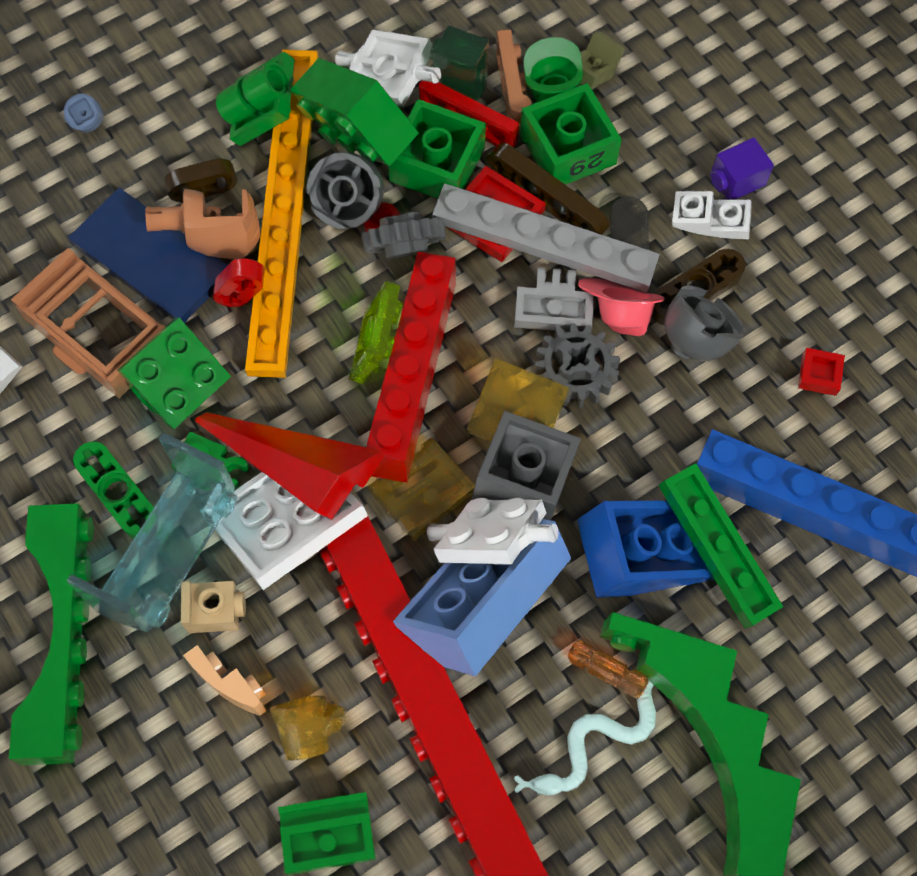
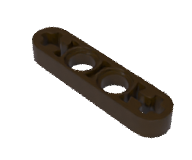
[486,142,610,235]

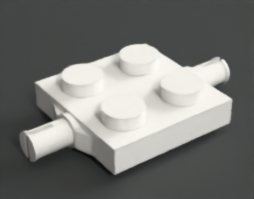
[335,30,441,107]
[427,498,558,564]

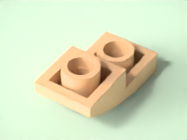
[183,645,267,716]

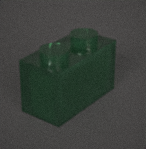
[430,25,489,102]

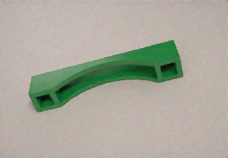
[9,503,94,766]

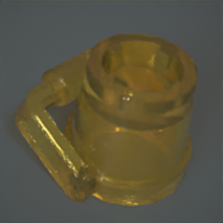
[270,695,347,761]

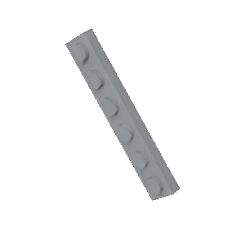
[432,183,660,293]

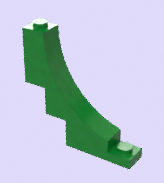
[600,612,801,876]

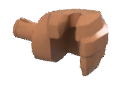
[145,189,260,259]

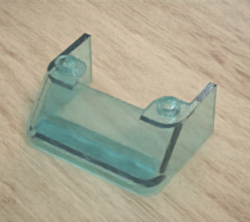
[66,432,237,632]

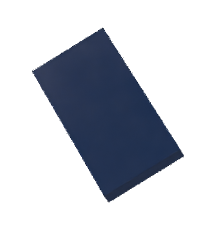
[68,187,228,323]

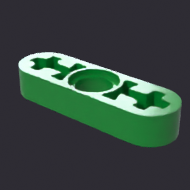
[73,442,160,541]

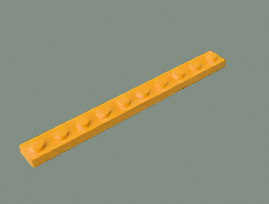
[245,49,318,378]

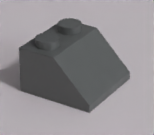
[472,411,581,520]

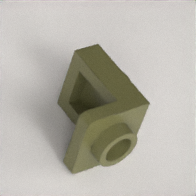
[579,31,624,89]

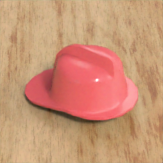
[578,278,664,336]

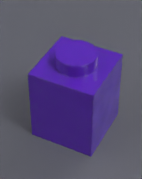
[710,137,774,200]

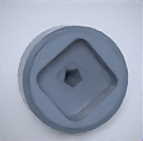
[64,94,103,133]

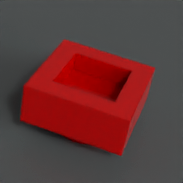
[798,347,845,396]

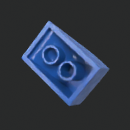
[577,501,715,598]

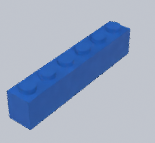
[696,429,917,577]

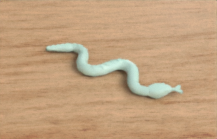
[514,677,656,796]

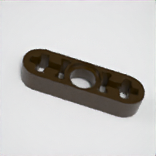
[652,249,746,325]

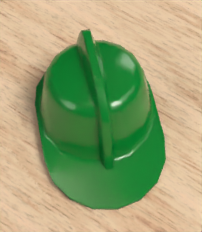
[524,37,583,102]

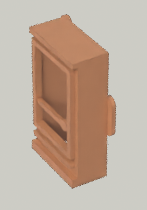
[11,248,165,398]

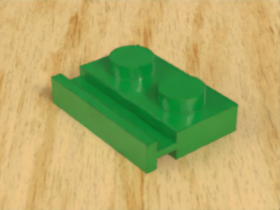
[278,792,376,876]

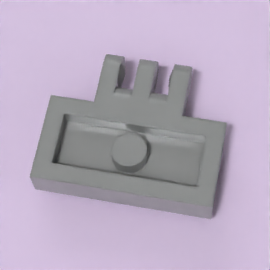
[514,268,594,332]

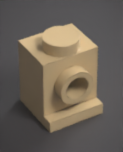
[181,581,246,633]

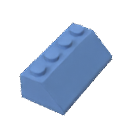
[393,519,571,677]

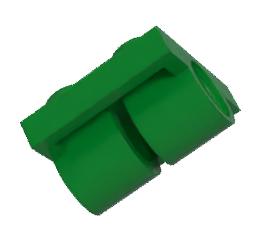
[216,51,294,146]
[117,317,231,429]

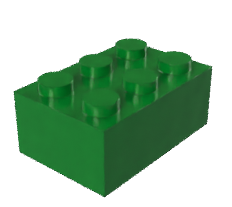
[290,58,419,167]

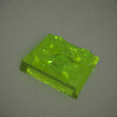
[348,281,403,384]

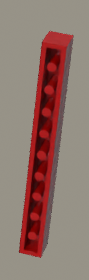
[319,516,548,876]

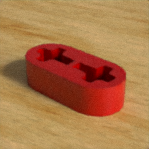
[213,259,265,307]

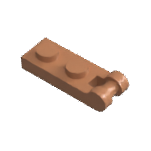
[496,30,531,134]

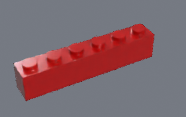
[366,252,456,483]

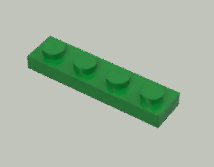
[658,463,784,629]

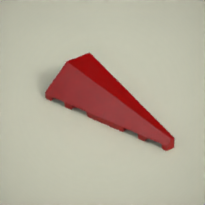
[195,412,385,520]

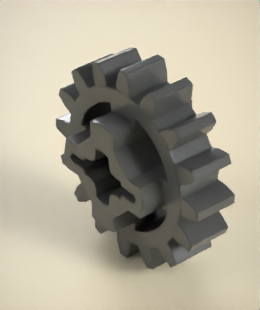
[362,212,446,260]
[534,323,620,408]

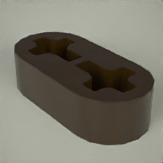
[165,158,237,203]

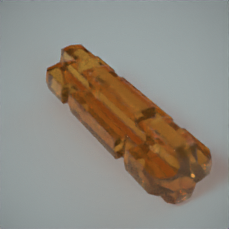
[568,640,649,698]

